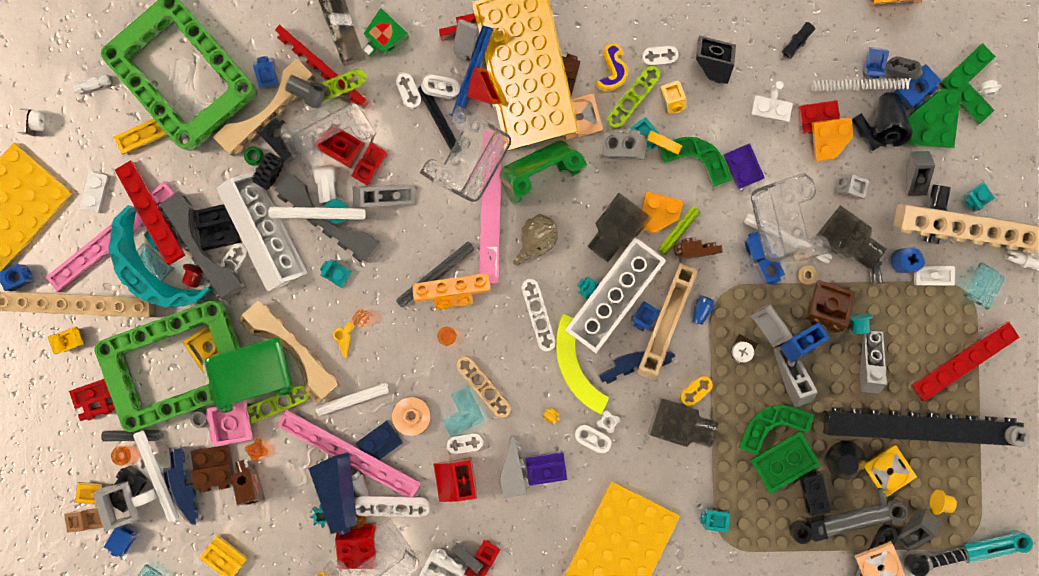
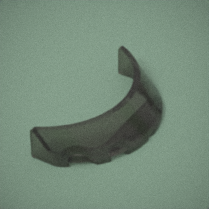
[319,0,366,66]

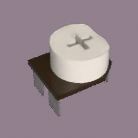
[17,109,45,137]
[730,334,758,363]

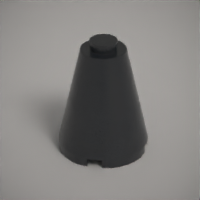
[872,92,913,147]
[826,441,866,480]

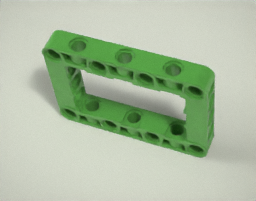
[101,0,257,151]
[94,300,240,432]

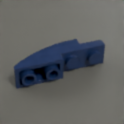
[598,351,676,384]
[163,447,198,525]

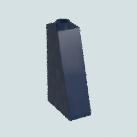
[308,452,357,535]

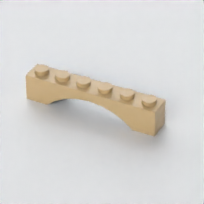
[213,58,316,156]
[637,263,698,381]
[239,301,338,404]

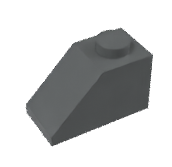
[906,151,935,196]
[897,508,941,551]

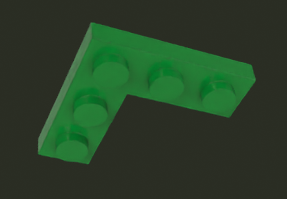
[939,43,996,124]

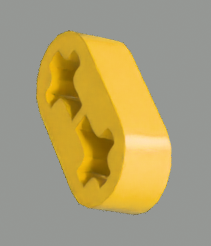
[646,131,682,155]
[680,376,713,406]

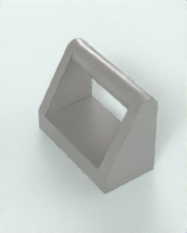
[750,304,793,347]
[93,482,139,531]

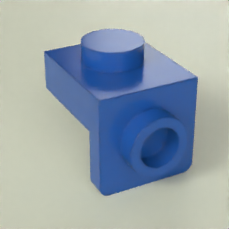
[863,47,890,78]
[631,301,660,332]

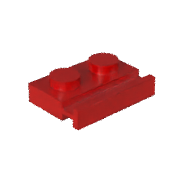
[798,100,840,134]

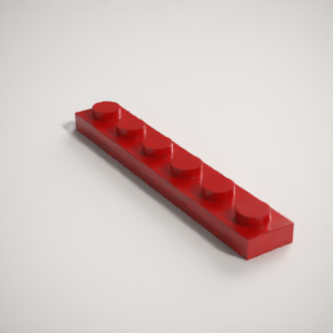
[275,24,369,108]
[115,160,186,265]
[911,321,1020,402]

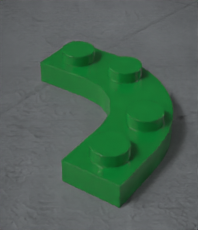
[657,137,732,187]
[738,405,815,455]

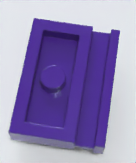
[723,143,765,190]
[525,451,568,486]

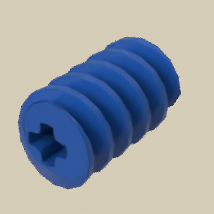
[890,247,925,273]

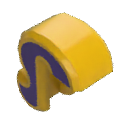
[595,43,628,92]

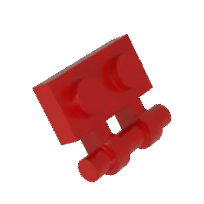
[69,379,115,421]

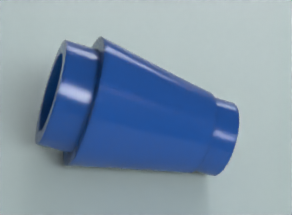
[692,295,715,325]

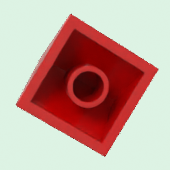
[314,124,365,169]

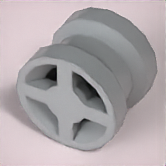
[1005,426,1031,447]

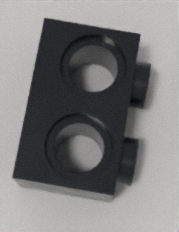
[258,118,303,164]
[109,465,149,513]
[799,471,831,517]

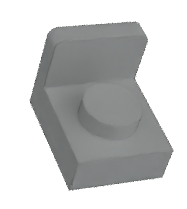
[836,174,870,199]

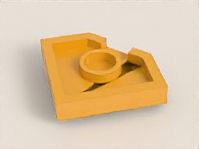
[812,117,853,161]
[636,191,684,234]

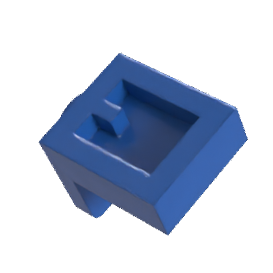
[253,56,278,88]

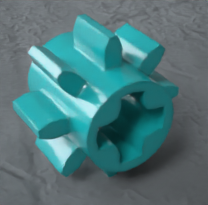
[577,277,599,300]
[310,504,327,528]

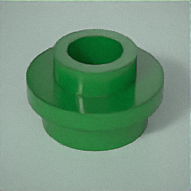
[244,147,264,166]

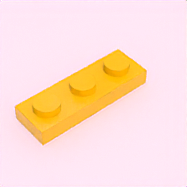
[113,118,167,155]

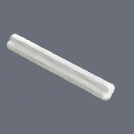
[315,383,389,416]

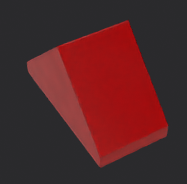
[467,68,502,104]

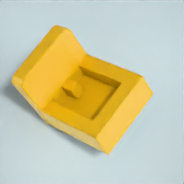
[48,326,83,354]
[74,482,102,507]

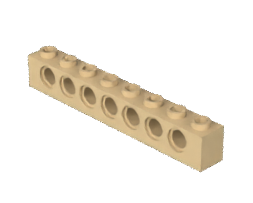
[893,203,1039,253]
[0,292,156,317]

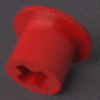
[182,264,203,288]

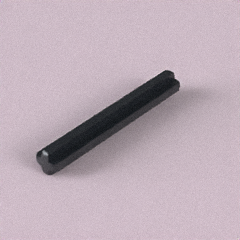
[418,86,461,154]

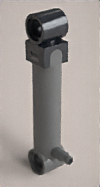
[789,488,908,544]

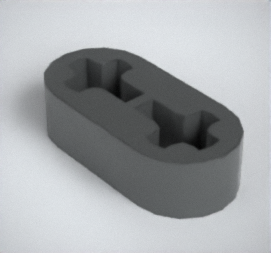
[886,57,923,80]
[451,542,483,573]

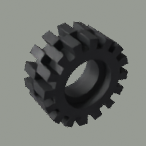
[252,152,284,190]

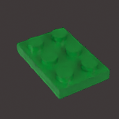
[750,431,820,494]

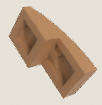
[64,508,103,533]

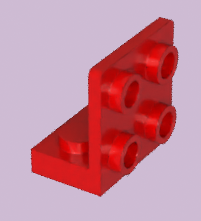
[335,524,377,569]

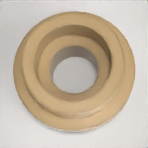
[798,266,817,285]

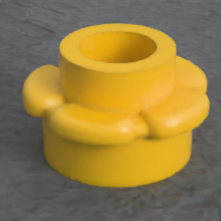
[542,408,560,425]

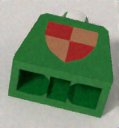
[362,8,409,57]

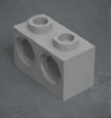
[602,130,647,160]

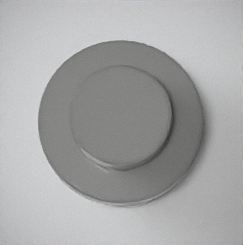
[190,409,209,428]

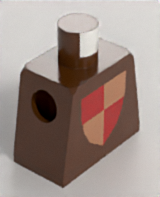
[231,460,265,505]

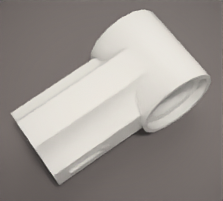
[314,165,337,204]

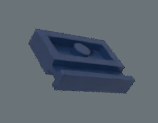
[355,421,403,460]

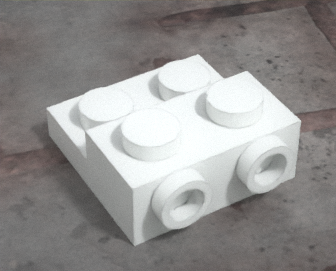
[419,549,467,576]

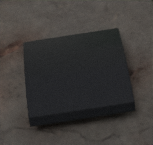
[194,204,241,251]

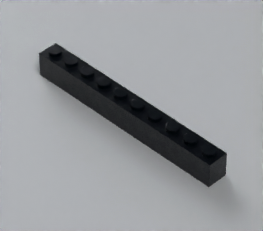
[823,407,1024,446]

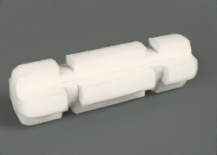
[72,74,111,94]

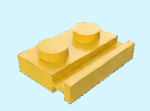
[199,535,248,576]

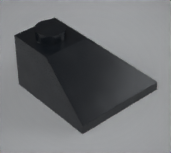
[696,36,736,84]

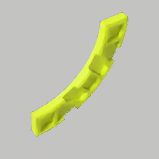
[556,314,609,415]

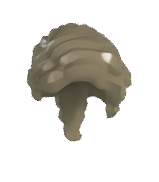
[513,214,558,265]

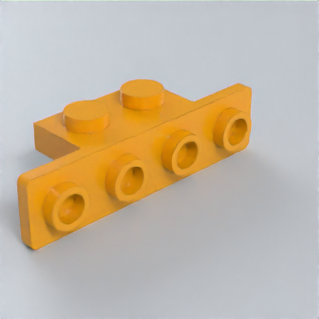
[412,273,491,309]

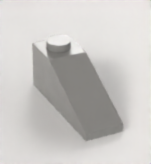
[453,19,479,61]
[352,185,415,207]
[773,346,818,408]

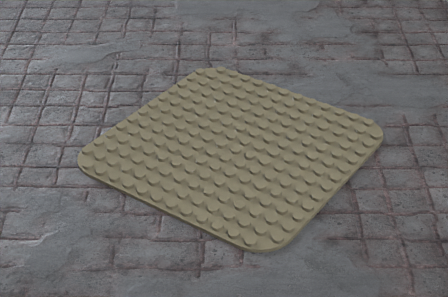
[710,282,982,552]

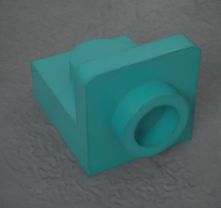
[630,117,659,152]
[963,182,995,212]
[320,259,352,288]
[700,508,731,533]

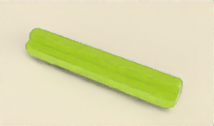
[658,206,700,255]

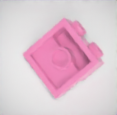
[206,401,253,446]

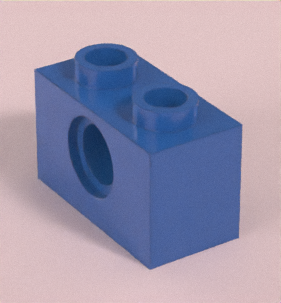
[893,64,941,109]
[781,323,830,363]

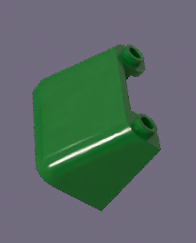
[499,141,587,205]
[203,338,293,413]

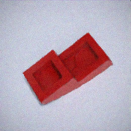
[439,13,476,41]
[351,142,388,186]
[464,540,501,576]

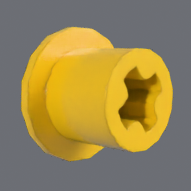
[929,490,957,515]

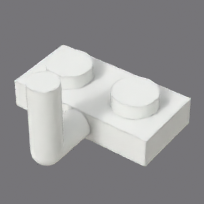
[750,81,793,123]

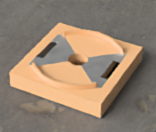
[565,93,603,141]
[855,541,905,576]

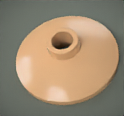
[392,397,431,436]

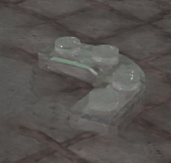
[172,59,226,124]

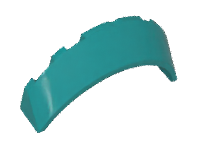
[108,205,213,307]

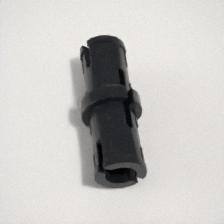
[782,22,816,59]
[852,113,880,151]

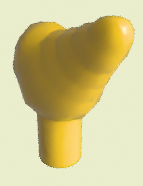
[333,320,356,358]

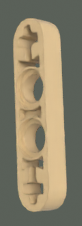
[456,356,511,418]

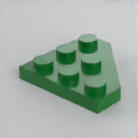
[906,89,962,148]

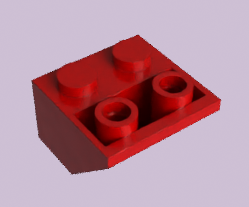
[433,457,477,502]

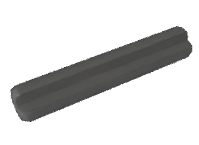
[101,430,160,442]

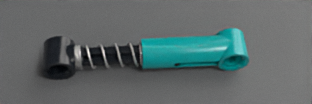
[904,531,1033,576]

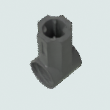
[285,75,326,108]

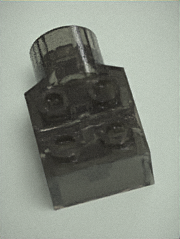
[588,193,653,262]
[815,205,887,270]
[648,397,718,448]

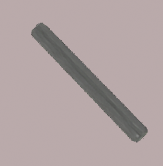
[396,241,474,307]

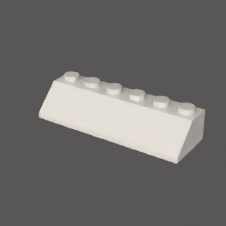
[216,172,308,292]
[565,237,666,353]

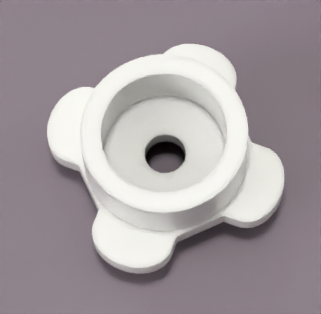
[978,80,1002,97]
[597,410,620,433]

